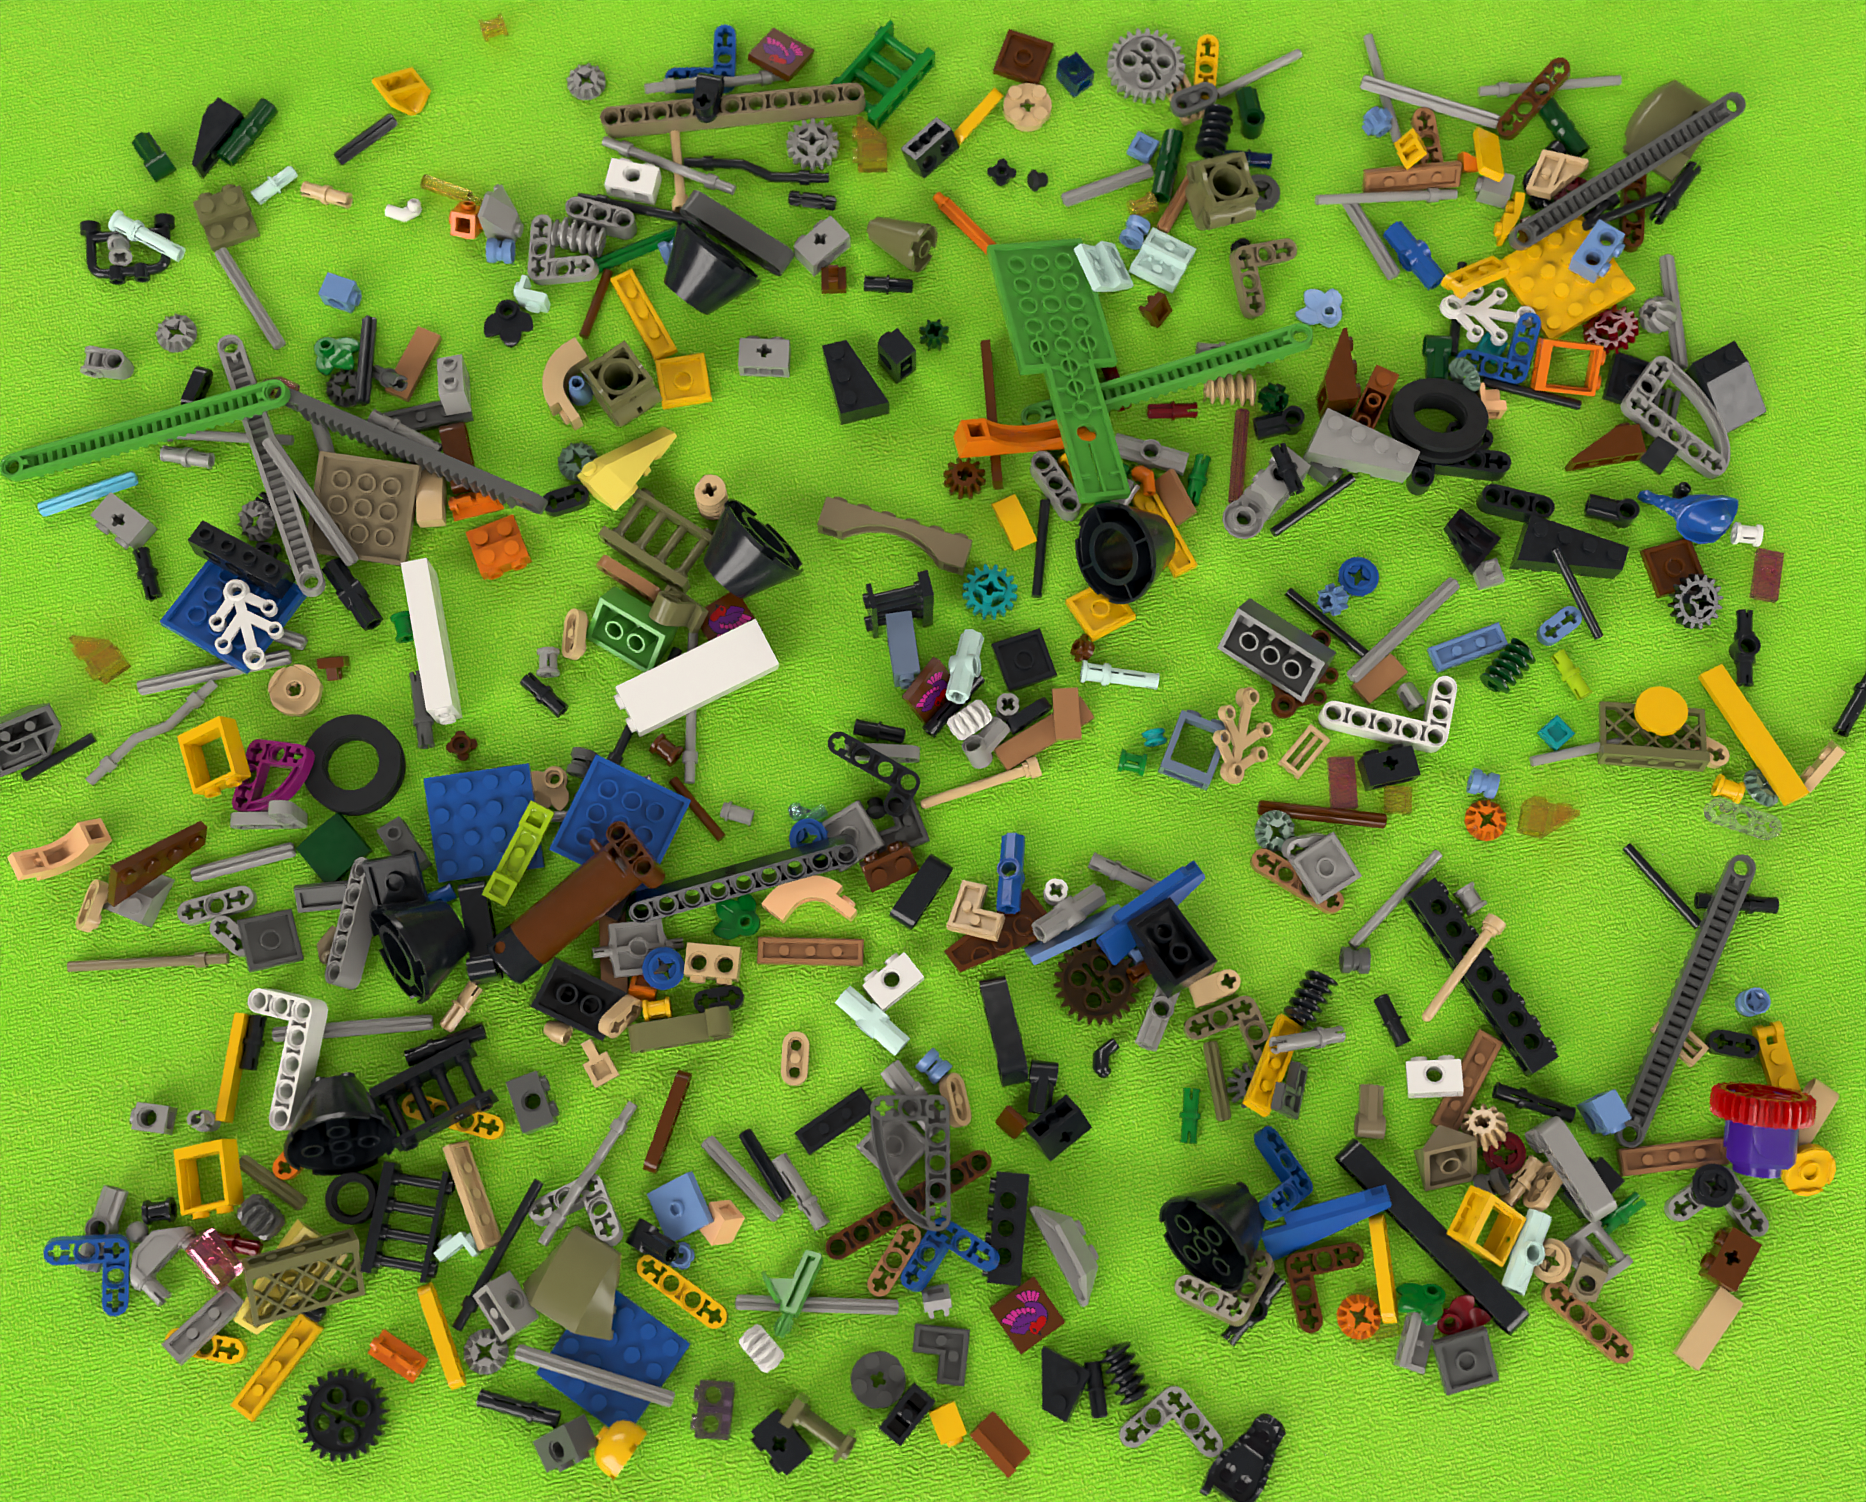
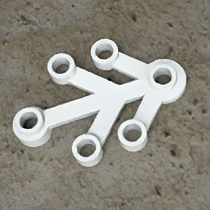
[1439,287,1536,346]
[209,579,284,670]

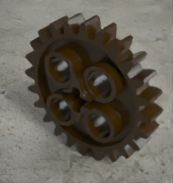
[1053,939,1140,1027]

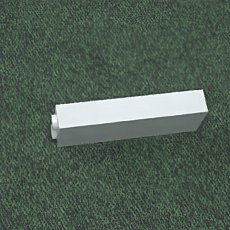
[401,558,463,725]
[613,619,779,737]

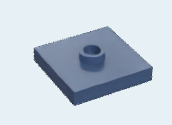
[647,1171,714,1241]

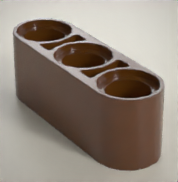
[439,421,475,495]

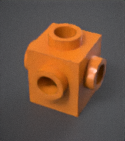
[449,201,483,239]

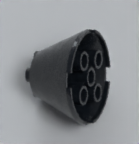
[283,1072,397,1176]
[1159,1182,1265,1292]

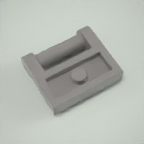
[1563,1220,1633,1286]

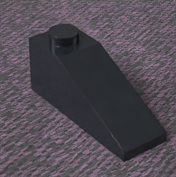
[192,97,244,179]

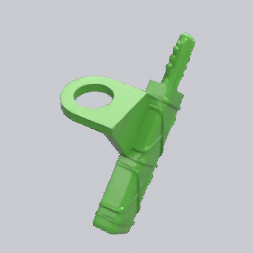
[761,1250,824,1338]

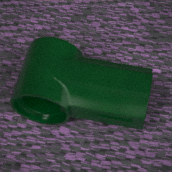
[1235,86,1265,140]
[131,132,177,182]
[1422,334,1452,380]

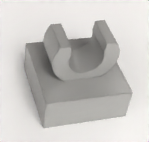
[1473,558,1505,591]
[922,1284,952,1319]

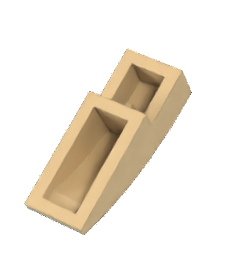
[416,468,447,528]

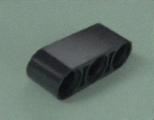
[1476,484,1555,523]
[889,853,953,930]

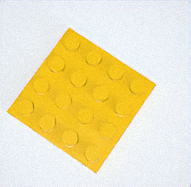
[1500,215,1636,339]

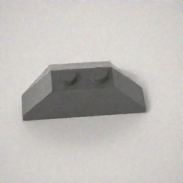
[0,703,62,777]

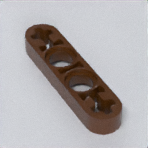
[1497,57,1571,140]
[1619,174,1647,252]
[643,1069,692,1174]

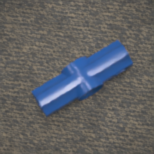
[1383,221,1446,291]
[996,833,1026,914]

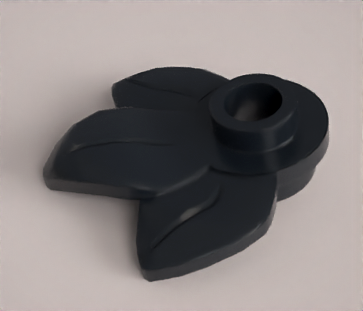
[484,300,533,348]

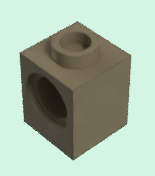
[1569,1255,1609,1303]

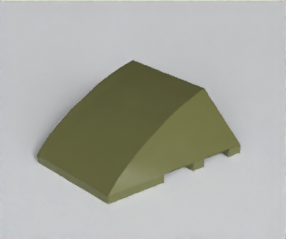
[522,1226,622,1340]

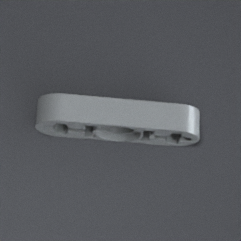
[845,743,920,763]
[177,886,257,926]

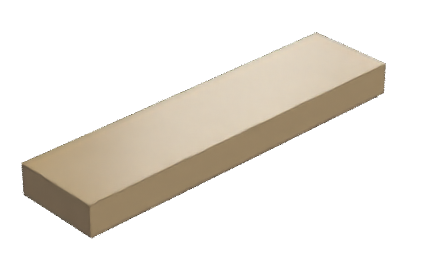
[443,1140,501,1251]

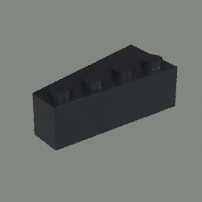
[1510,514,1629,579]

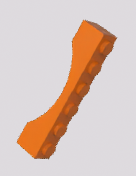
[953,418,1096,458]

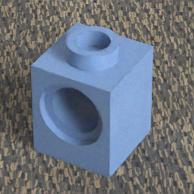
[318,272,362,313]

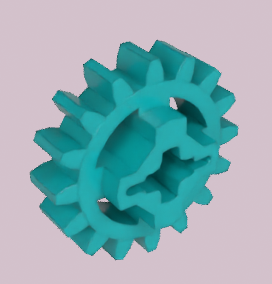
[962,564,1017,620]

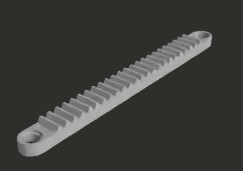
[217,334,326,597]

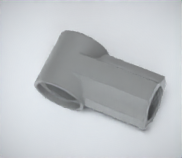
[962,716,1011,769]

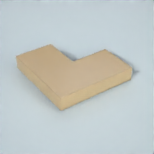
[946,880,1005,941]

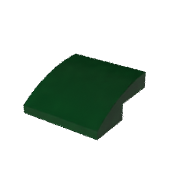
[296,812,373,882]

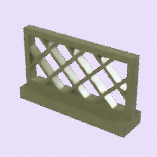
[1597,701,1710,772]
[240,1228,366,1327]

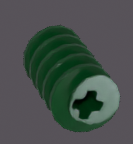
[1480,638,1536,694]

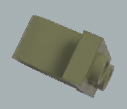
[648,585,709,633]

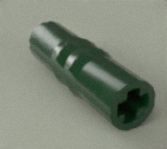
[1538,91,1590,157]
[216,98,278,167]
[1151,129,1184,203]

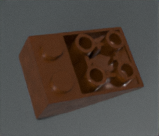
[1316,328,1361,419]

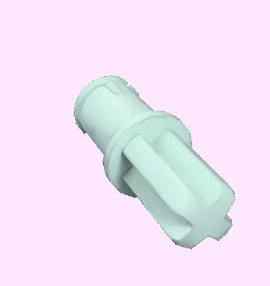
[250,166,298,205]

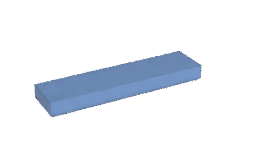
[1024,904,1122,965]

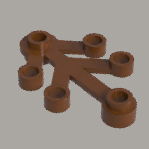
[1271,630,1339,719]

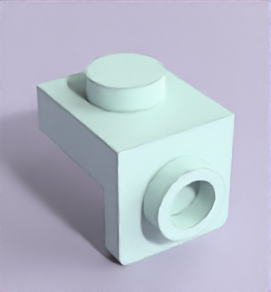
[514,275,551,313]
[434,1232,481,1262]

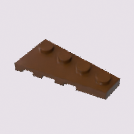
[107,821,207,907]
[944,888,1047,973]

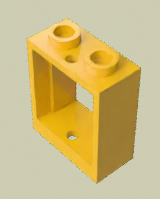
[177,716,251,798]
[174,1139,244,1219]
[1446,1185,1527,1267]

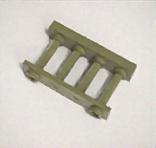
[598,488,714,594]
[780,1392,857,1463]

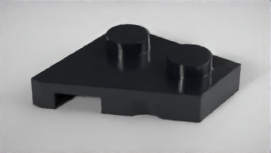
[1444,508,1501,574]
[1042,1346,1092,1423]

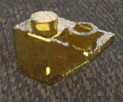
[852,116,887,173]
[69,635,132,685]
[1516,796,1580,839]

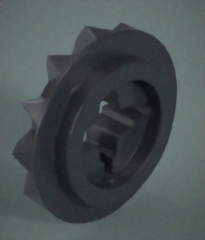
[1691,1164,1736,1208]

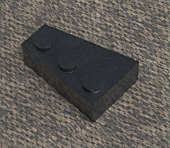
[822,340,889,425]

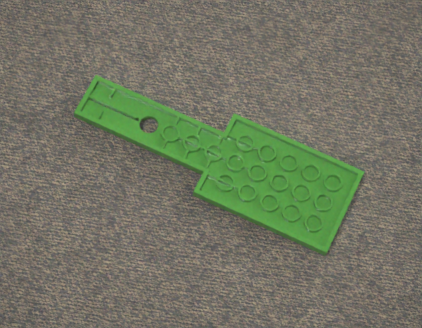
[986,238,1131,504]

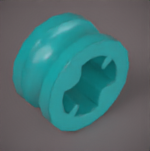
[1142,728,1167,747]

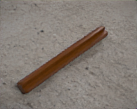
[1257,800,1387,829]

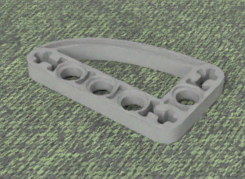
[1621,356,1730,479]

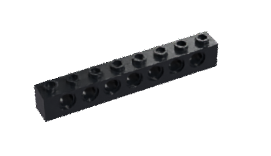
[1404,878,1559,1076]

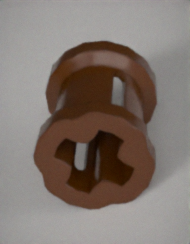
[649,733,684,767]

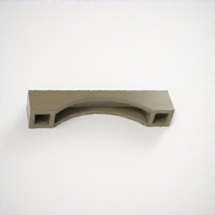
[817,497,972,576]

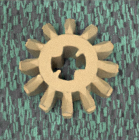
[1461,1104,1509,1152]

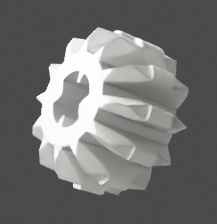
[947,700,992,740]
[739,1324,784,1373]

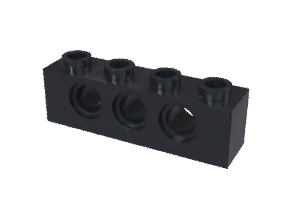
[188,520,296,600]
[982,1171,1030,1286]

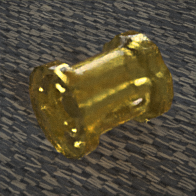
[478,14,508,42]
[1127,192,1159,216]

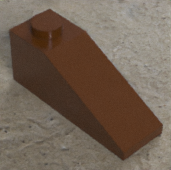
[1565,423,1646,472]

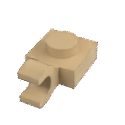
[581,1039,620,1088]

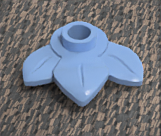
[1295,288,1342,328]

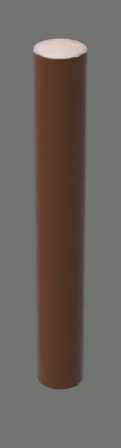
[579,269,613,339]
[669,776,726,842]

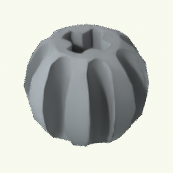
[1639,296,1677,334]

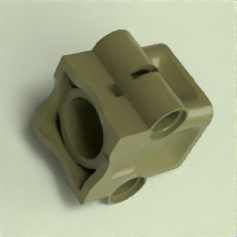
[1185,151,1260,230]
[580,340,663,427]

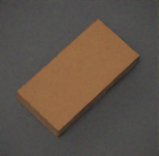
[1155,469,1197,526]
[1351,653,1408,705]
[1052,687,1082,741]

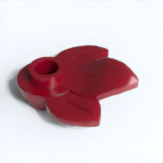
[1436,1295,1491,1335]

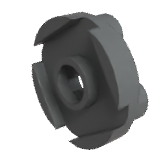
[851,1351,906,1409]

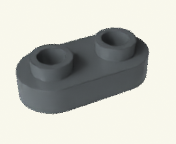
[1170,82,1218,118]

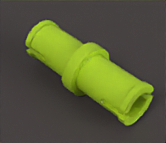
[1550,649,1592,701]

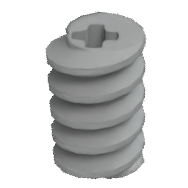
[551,217,606,257]

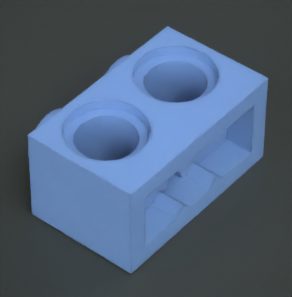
[1568,219,1625,283]
[1576,1089,1632,1136]

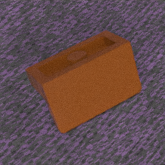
[969,1411,1030,1478]

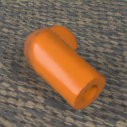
[1131,465,1156,496]

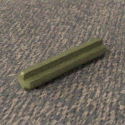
[1203,1041,1232,1121]
[239,1155,308,1210]

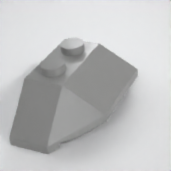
[1029,1205,1099,1307]

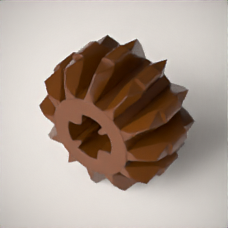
[943,457,986,500]

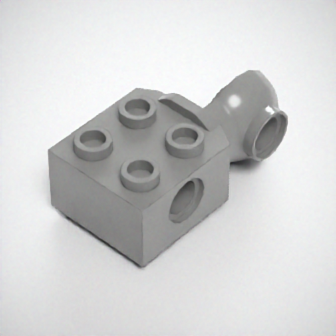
[1223,446,1311,539]

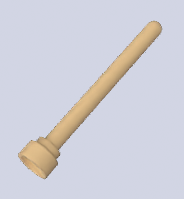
[670,130,688,212]
[920,756,1042,809]
[1422,913,1506,1022]

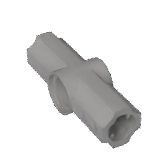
[1115,433,1189,476]
[1031,884,1107,943]
[1134,985,1180,1052]
[880,1060,946,1138]
[75,1185,129,1272]

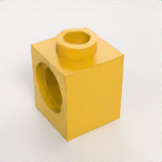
[928,1400,967,1447]

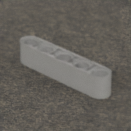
[325,857,374,990]

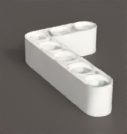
[1318,676,1457,753]
[248,989,328,1131]

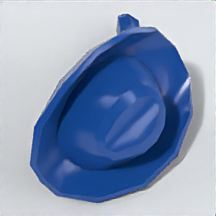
[1637,490,1738,544]

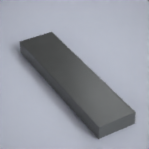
[382,400,474,432]

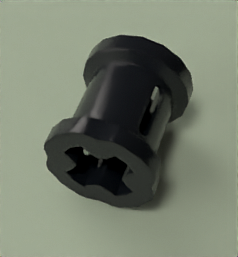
[142,1197,177,1225]

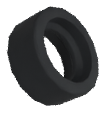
[325,1172,378,1225]

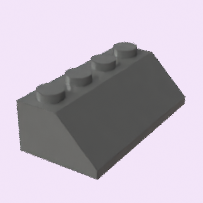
[1217,598,1336,703]

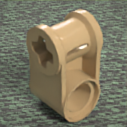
[1188,969,1241,1008]

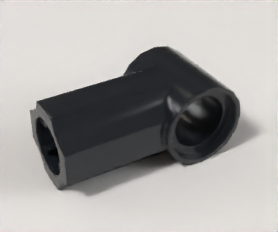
[1253,406,1305,440]
[1584,494,1640,528]
[1028,1059,1059,1114]
[625,1218,680,1266]

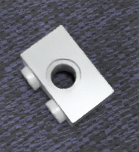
[604,158,662,205]
[862,952,924,1012]
[1406,1055,1464,1098]

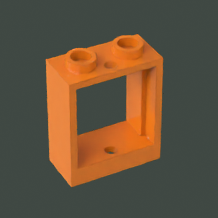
[1530,337,1606,396]

